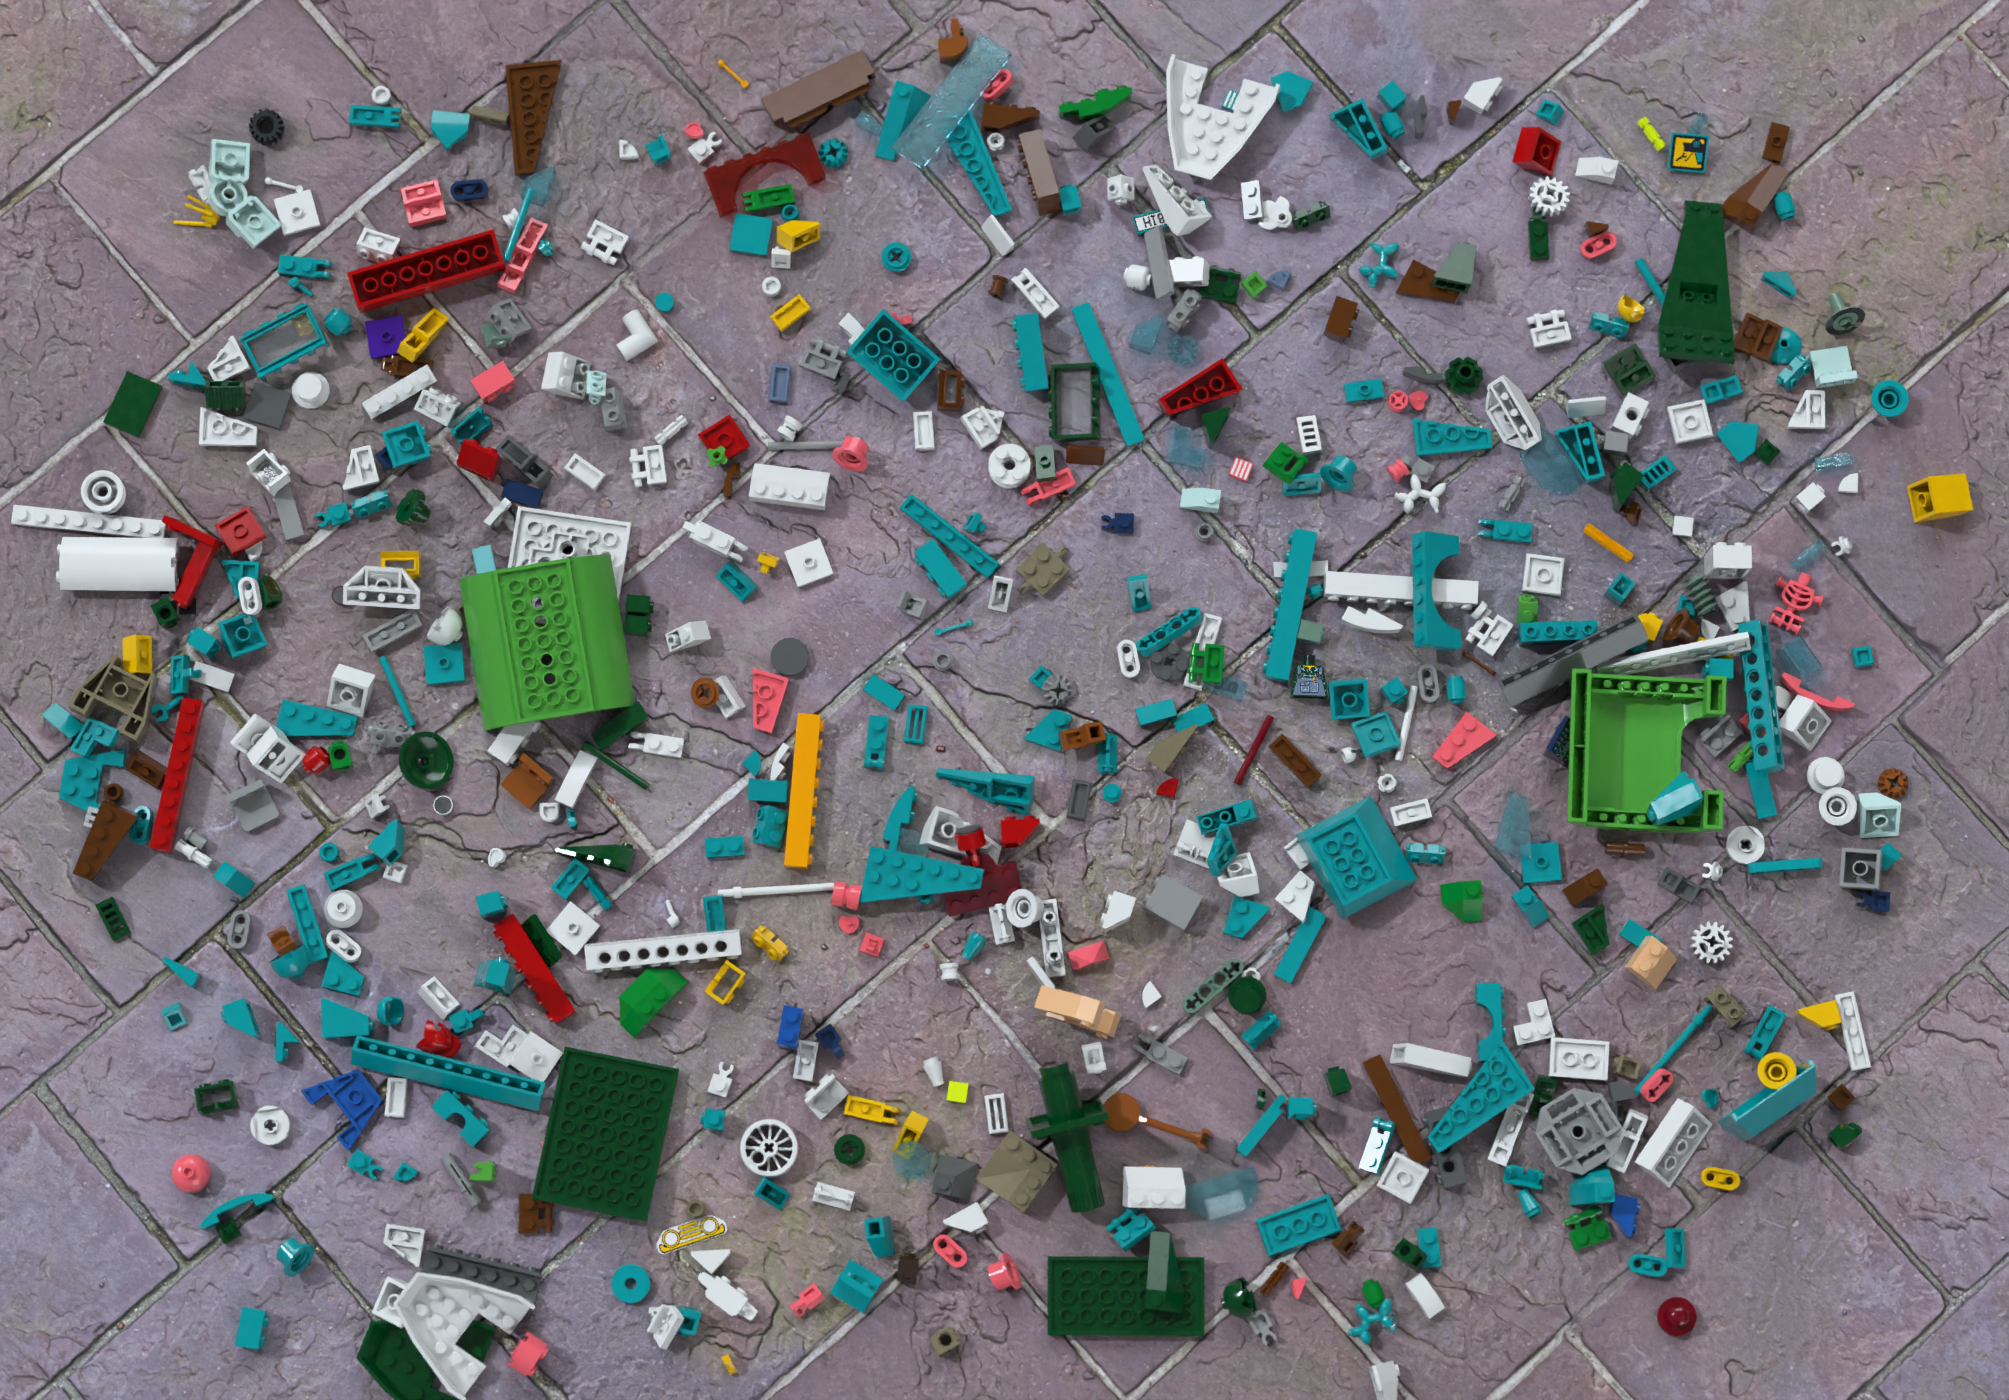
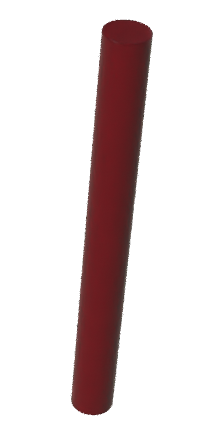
[1233,715,1274,786]

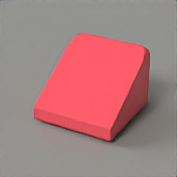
[1291,1278,1307,1300]

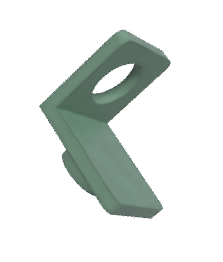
[481,324,511,349]

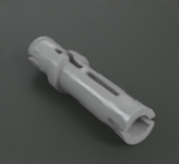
[440,1153,482,1208]

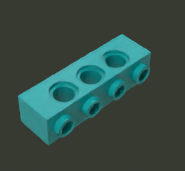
[1518,620,1598,646]

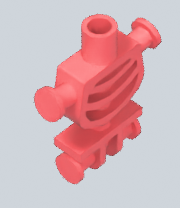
[1768,572,1823,635]

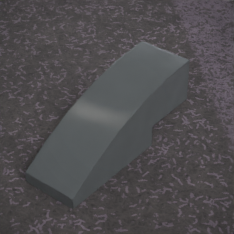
[495,435,554,489]

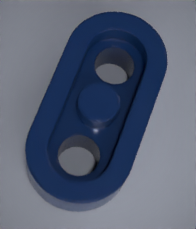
[450,179,489,201]

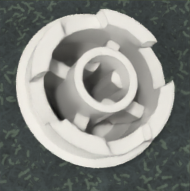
[324,890,363,928]

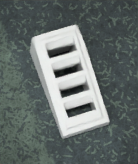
[1296,415,1322,455]

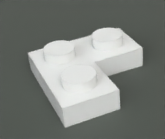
[1512,999,1555,1046]
[475,1025,528,1068]

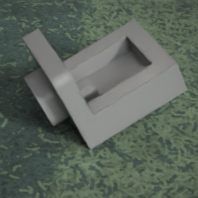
[896,590,930,620]

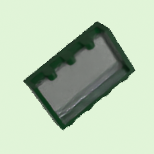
[1048,362,1101,443]

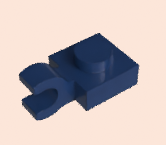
[815,1023,845,1059]

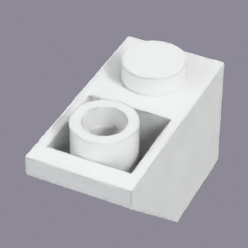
[1462,77,1503,115]
[665,620,711,652]

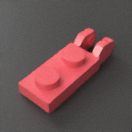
[1021,467,1076,505]

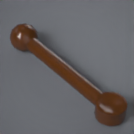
[1462,650,1496,676]

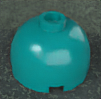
[270,944,310,980]

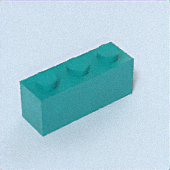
[914,538,967,600]

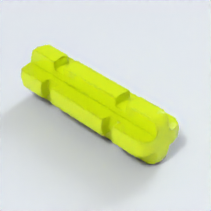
[1638,117,1666,151]

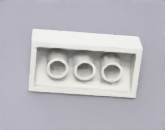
[749,463,830,511]
[1635,1099,1713,1188]

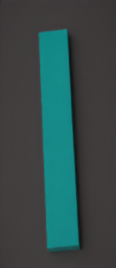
[1071,302,1145,447]

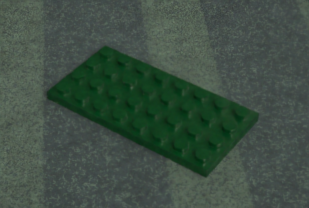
[1047,1256,1204,1336]

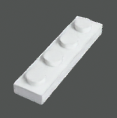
[362,364,437,419]

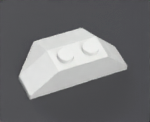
[1485,375,1542,450]
[343,566,421,609]

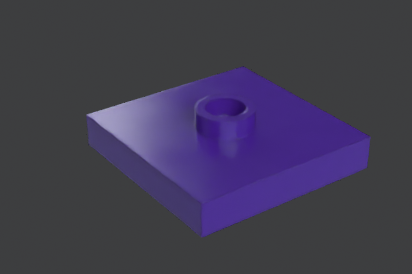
[365,315,406,360]

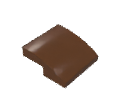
[1734,312,1783,361]

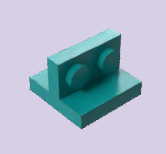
[830,1259,884,1313]

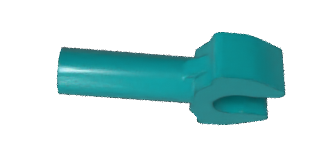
[151,695,183,723]

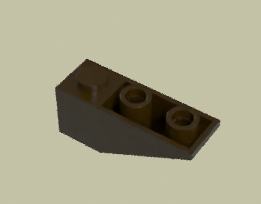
[896,1252,919,1284]

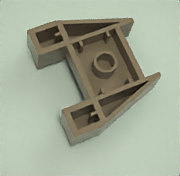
[68,654,158,745]

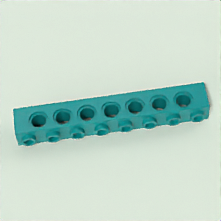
[1737,619,1785,774]

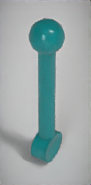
[934,619,973,636]

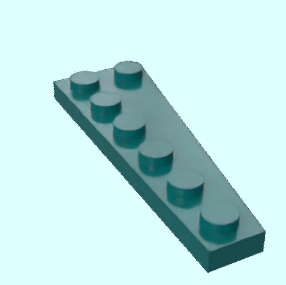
[935,108,1012,218]

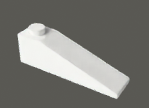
[1142,165,1212,236]

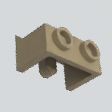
[1704,985,1745,1028]

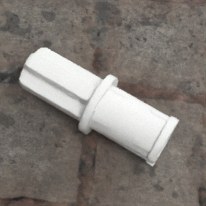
[175,839,212,868]

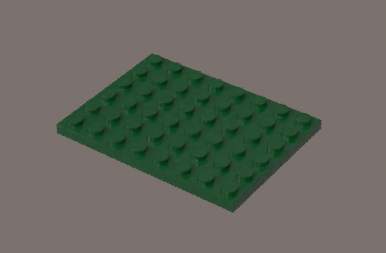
[531,1047,679,1222]

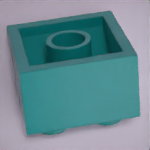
[221,998,262,1040]

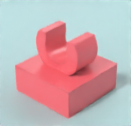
[860,933,884,958]

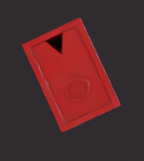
[161,515,224,609]

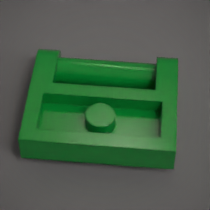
[1262,441,1309,484]

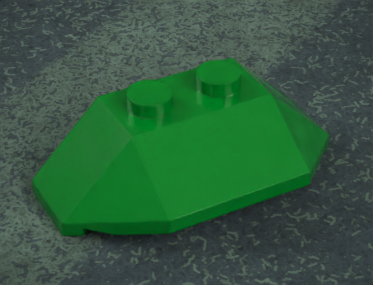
[619,969,689,1038]

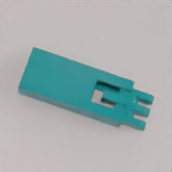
[1235,1094,1286,1158]

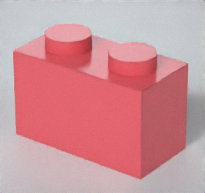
[470,361,516,403]

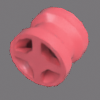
[1388,391,1408,413]
[1386,459,1410,483]

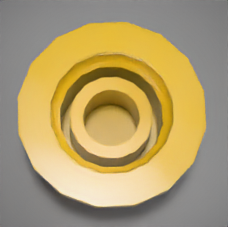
[1757,1052,1796,1090]

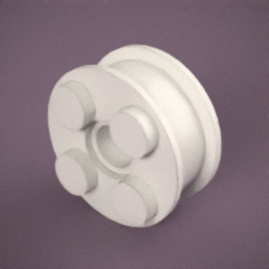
[989,444,1031,489]
[81,470,126,515]

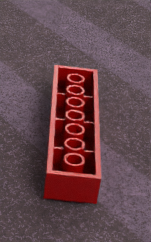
[347,229,505,313]

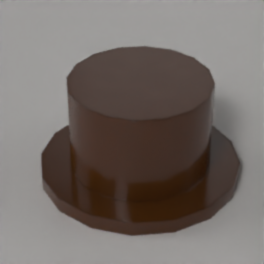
[1664,608,1700,645]

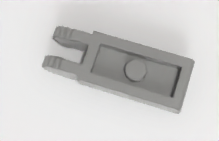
[1132,1034,1188,1075]

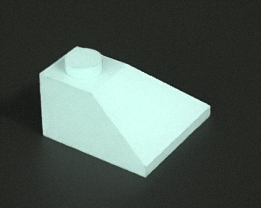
[1857,793,1901,838]

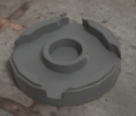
[771,638,809,676]

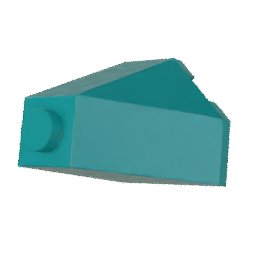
[1647,771,1704,827]
[1569,1165,1615,1206]

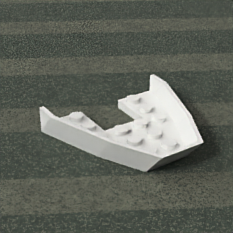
[1166,54,1280,180]
[393,1272,535,1400]

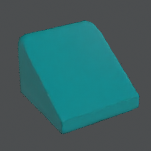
[1535,99,1564,126]
[1879,842,1902,871]
[161,1002,188,1031]

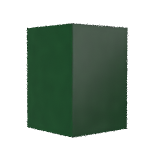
[1200,407,1231,449]

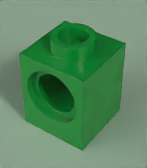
[328,741,354,772]

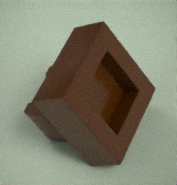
[1620,502,1642,526]

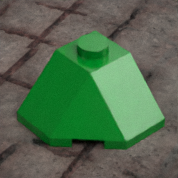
[1440,880,1483,922]

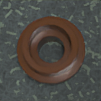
[104,783,124,803]

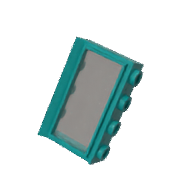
[239,303,330,381]

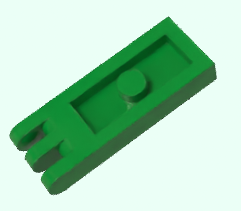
[742,184,795,213]

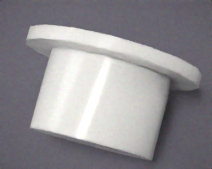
[292,372,330,409]
[1806,757,1845,795]
[1819,787,1857,825]
[1006,889,1044,927]

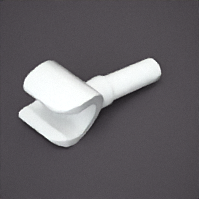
[665,900,680,928]

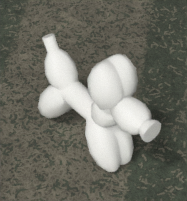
[1394,474,1446,514]

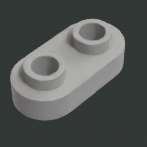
[1417,664,1440,703]
[227,910,251,949]

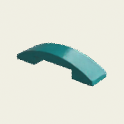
[200,1193,276,1230]

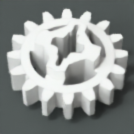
[1528,177,1570,217]
[1690,922,1733,964]

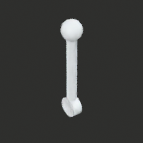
[265,177,303,193]

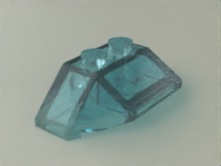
[1520,426,1584,494]
[1185,1166,1259,1220]

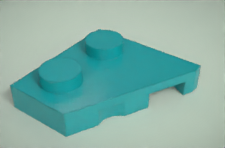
[222,560,260,600]
[1024,709,1072,752]
[1207,823,1238,876]
[1223,896,1270,939]
[321,951,365,997]

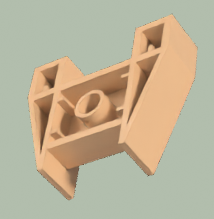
[1034,985,1121,1039]

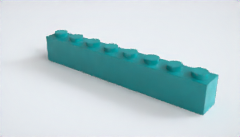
[1262,528,1317,683]

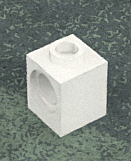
[1793,482,1826,515]

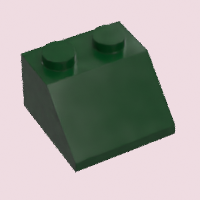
[1609,462,1644,513]

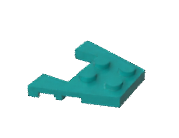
[59,749,127,816]

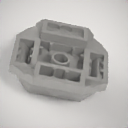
[1535,1088,1623,1175]

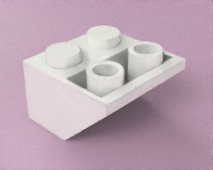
[541,352,591,399]
[1099,891,1136,933]

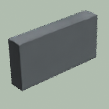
[1066,779,1092,821]

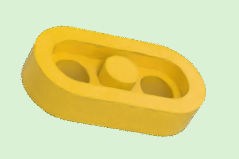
[1700,1167,1740,1191]

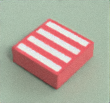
[1228,457,1253,482]

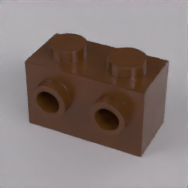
[1323,296,1360,342]

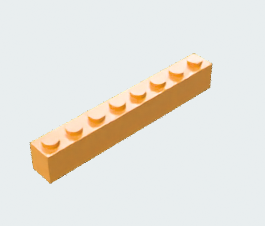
[784,713,825,870]

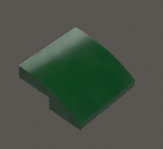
[1602,343,1656,396]

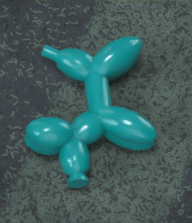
[1359,242,1400,288]
[1348,1299,1395,1345]

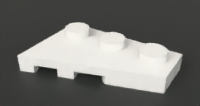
[199,407,258,447]

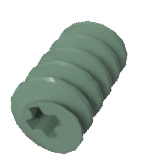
[1683,574,1718,617]

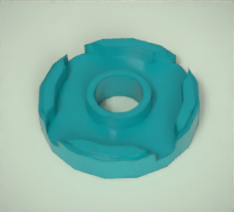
[611,1264,651,1303]

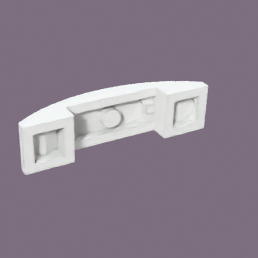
[1487,1093,1534,1167]

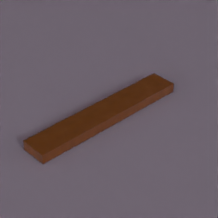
[1362,1054,1432,1164]

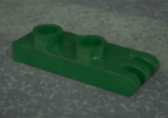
[521,914,562,967]

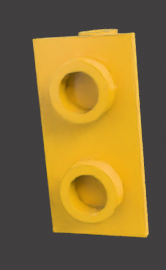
[750,925,789,963]

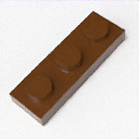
[1268,733,1322,789]

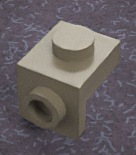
[1612,1054,1642,1080]

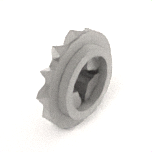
[1042,674,1072,705]

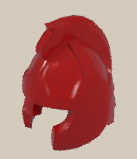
[416,1020,462,1058]

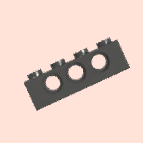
[1422,1106,1467,1189]

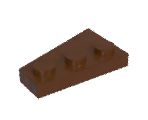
[1395,259,1460,303]

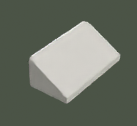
[981,215,1014,256]
[1566,396,1606,418]
[707,675,746,719]
[417,976,460,1020]

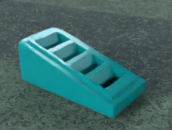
[1639,455,1677,492]
[162,957,201,989]

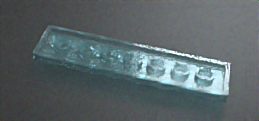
[892,34,1012,169]

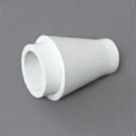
[923,1056,944,1087]

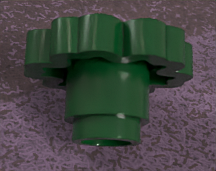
[1444,357,1483,395]
[396,489,431,526]

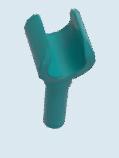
[288,277,313,297]

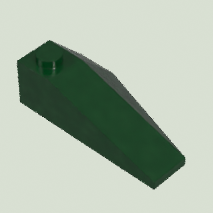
[555,843,637,874]

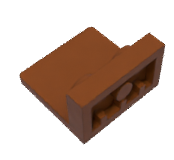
[501,753,554,809]

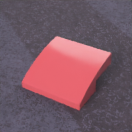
[401,179,447,227]

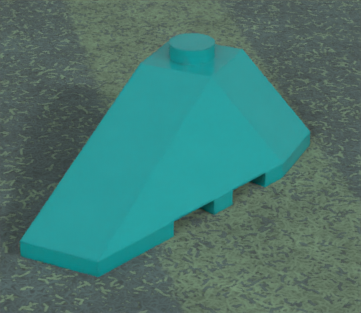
[875,80,932,161]

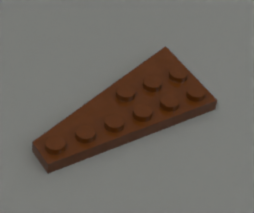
[505,60,562,176]

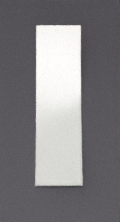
[1273,560,1328,577]

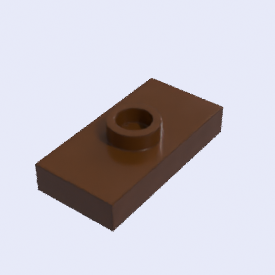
[1762,122,1790,163]

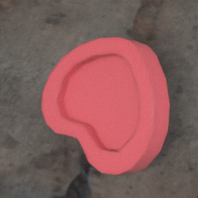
[685,122,703,139]
[1409,391,1428,411]
[839,916,859,934]

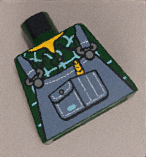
[1290,655,1328,699]

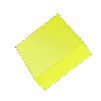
[946,1081,969,1103]

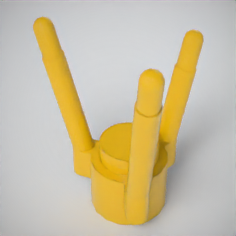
[173,195,220,228]

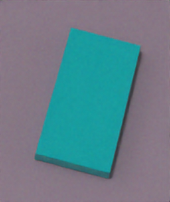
[1255,1194,1342,1257]

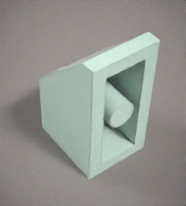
[1180,488,1221,513]

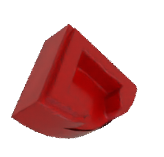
[1156,778,1178,798]

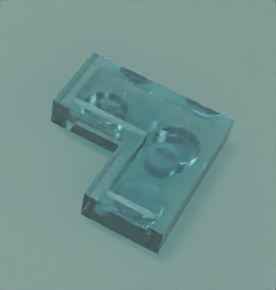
[1166,424,1207,469]

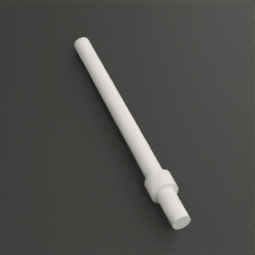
[718,883,834,898]

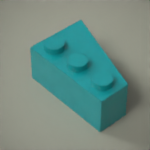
[1329,98,1388,160]
[1554,421,1605,484]

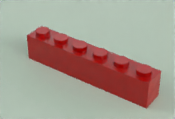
[493,913,576,1024]

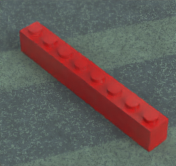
[150,697,205,854]

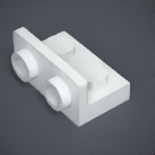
[356,227,400,263]
[414,386,461,427]

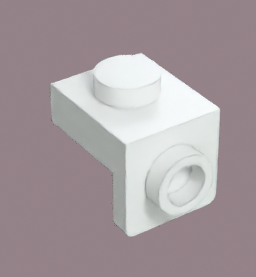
[1081,1042,1107,1074]

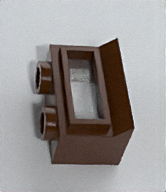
[937,369,965,412]

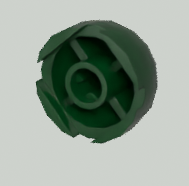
[1221,1277,1256,1318]

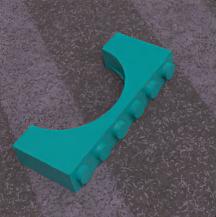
[1412,531,1461,652]

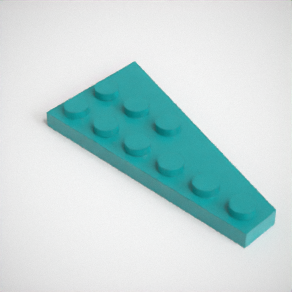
[1427,1041,1535,1154]

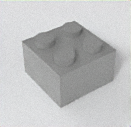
[1839,848,1883,891]

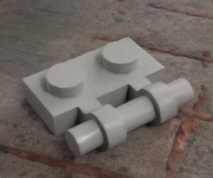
[800,337,847,380]

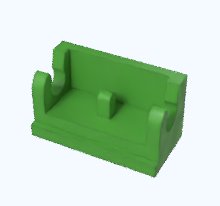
[470,1161,496,1183]

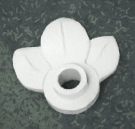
[1258,196,1292,230]

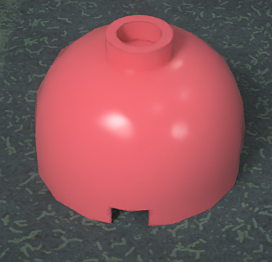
[171,1154,211,1193]

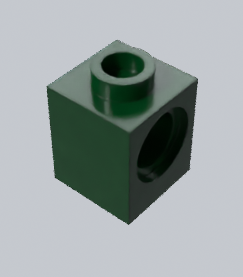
[150,597,180,629]
[1392,1238,1427,1272]

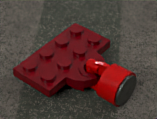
[943,825,1022,917]

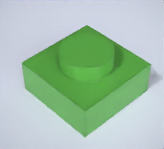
[1240,271,1267,298]

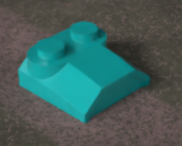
[217,613,268,659]
[1328,678,1370,721]

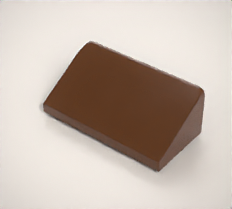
[1066,445,1105,466]
[126,750,167,789]

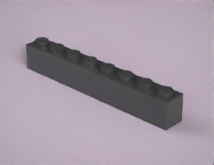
[1497,613,1649,707]

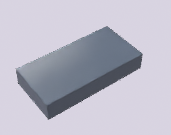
[768,364,791,404]

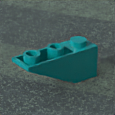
[1196,799,1260,835]

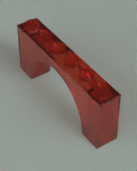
[704,134,826,218]

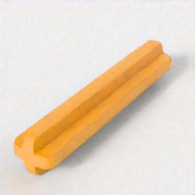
[1583,523,1634,563]

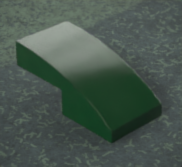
[1528,1074,1557,1117]

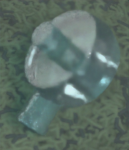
[1375,1313,1400,1331]

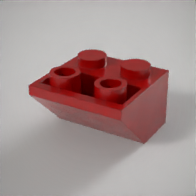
[456,439,502,483]
[1000,816,1040,848]

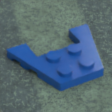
[301,1069,383,1151]

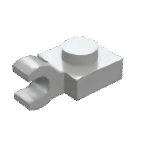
[1402,455,1435,484]

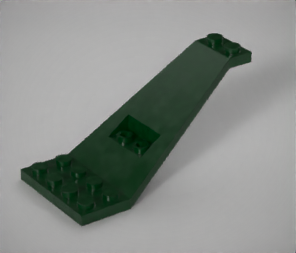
[1657,200,1735,365]

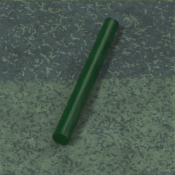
[583,741,650,790]

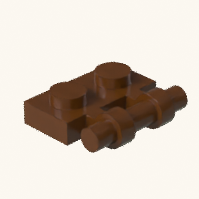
[519,1194,554,1234]

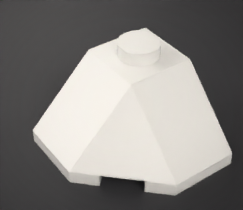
[1217,852,1259,897]

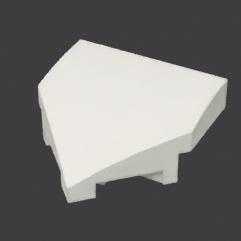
[960,406,1004,450]
[647,1304,684,1350]

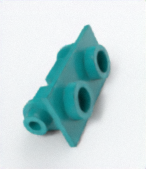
[1588,311,1629,339]
[1776,354,1812,392]
[351,490,392,519]
[1098,733,1117,773]
[1405,843,1446,865]
[1241,1010,1282,1050]
[1503,1164,1545,1190]

